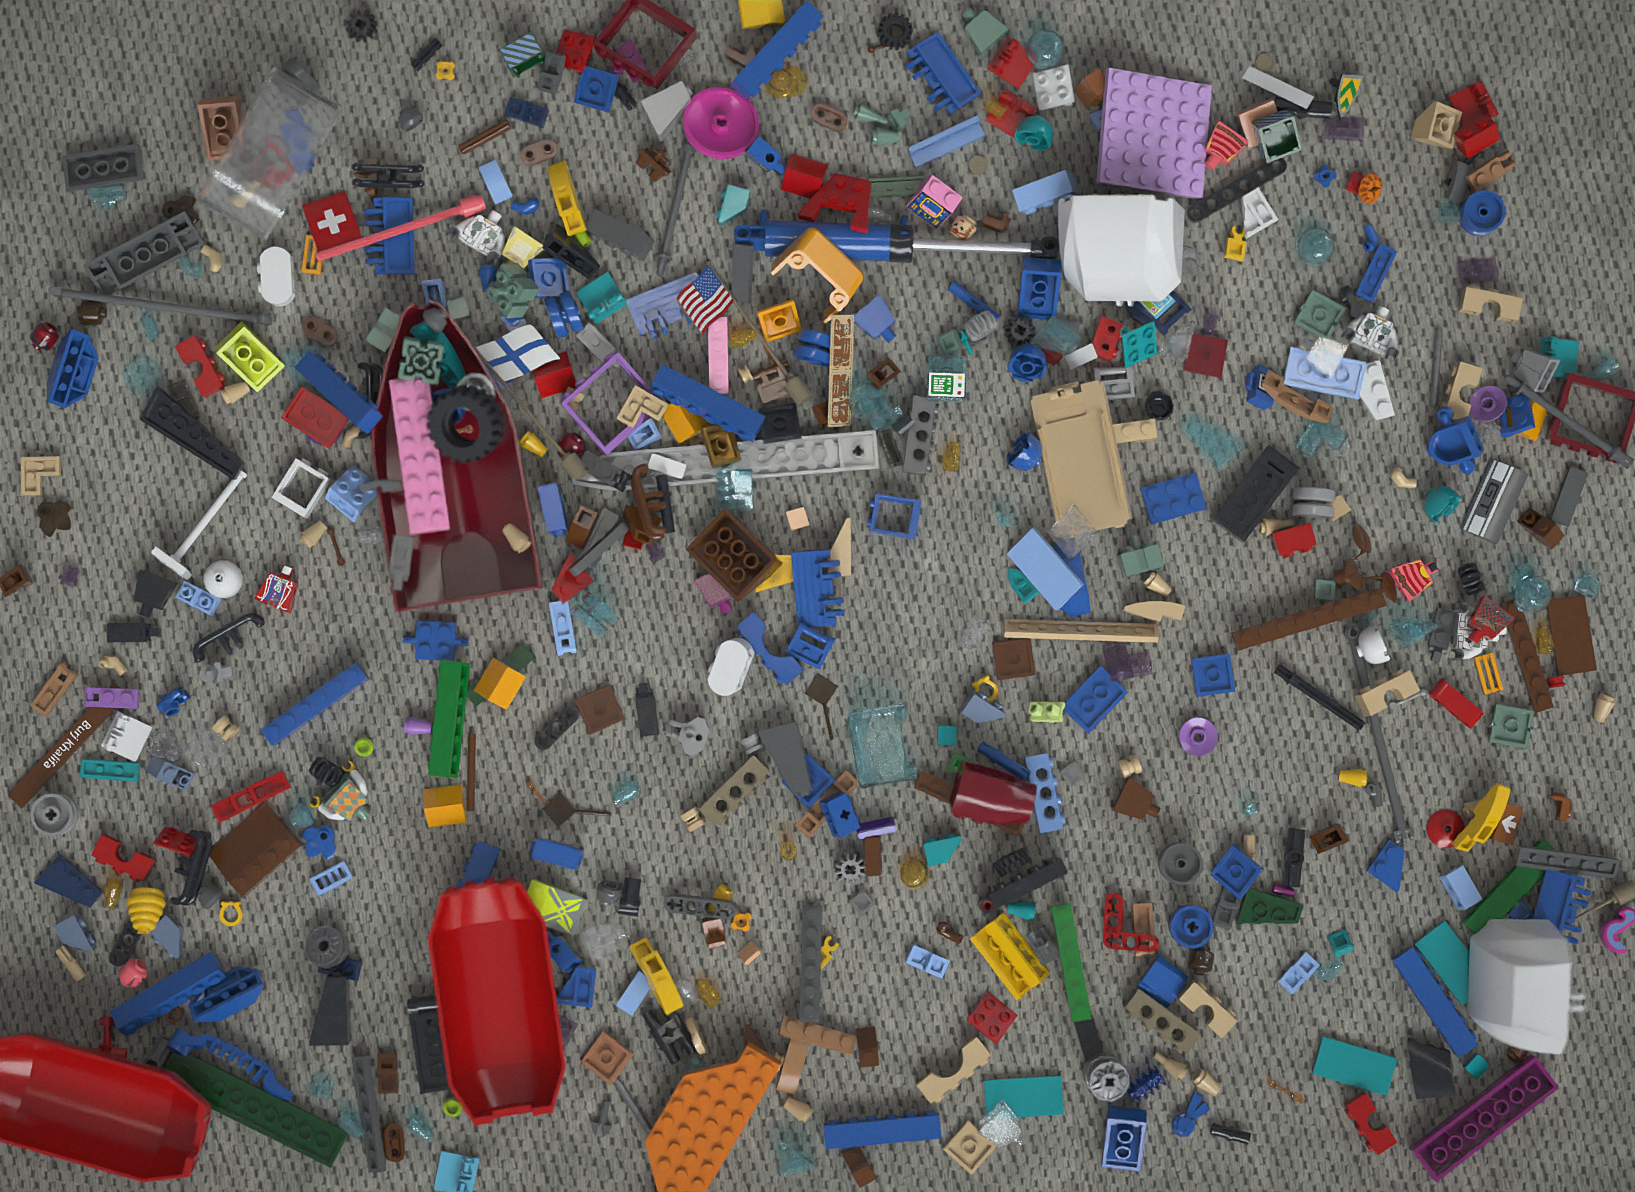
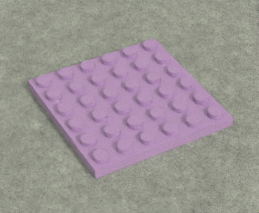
[1097,68,1212,199]

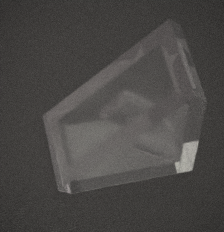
[1470,417,1501,445]

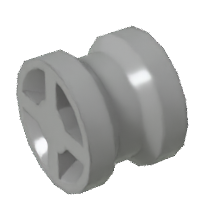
[741,733,764,755]

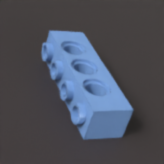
[1024,753,1065,833]

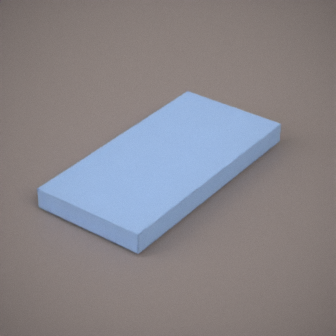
[1283,347,1366,400]
[1007,528,1084,610]

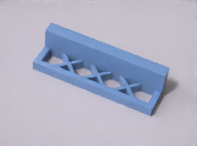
[908,115,985,168]

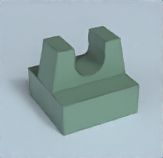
[887,108,911,133]

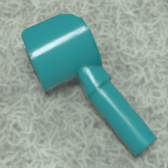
[957,329,973,355]

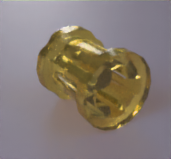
[983,96,1008,121]
[780,843,797,860]

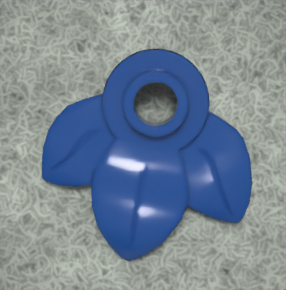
[301,825,336,860]

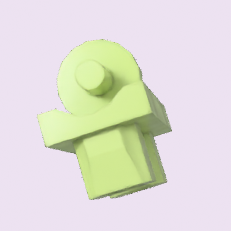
[1028,702,1065,723]

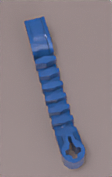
[166,1029,293,1101]

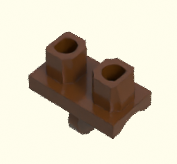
[635,147,671,182]

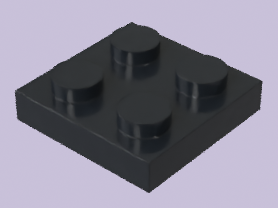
[758,403,802,444]

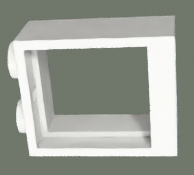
[272,458,331,519]

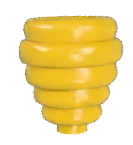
[126,887,166,934]

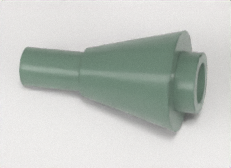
[852,103,888,125]

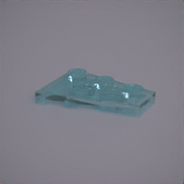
[1180,416,1248,472]

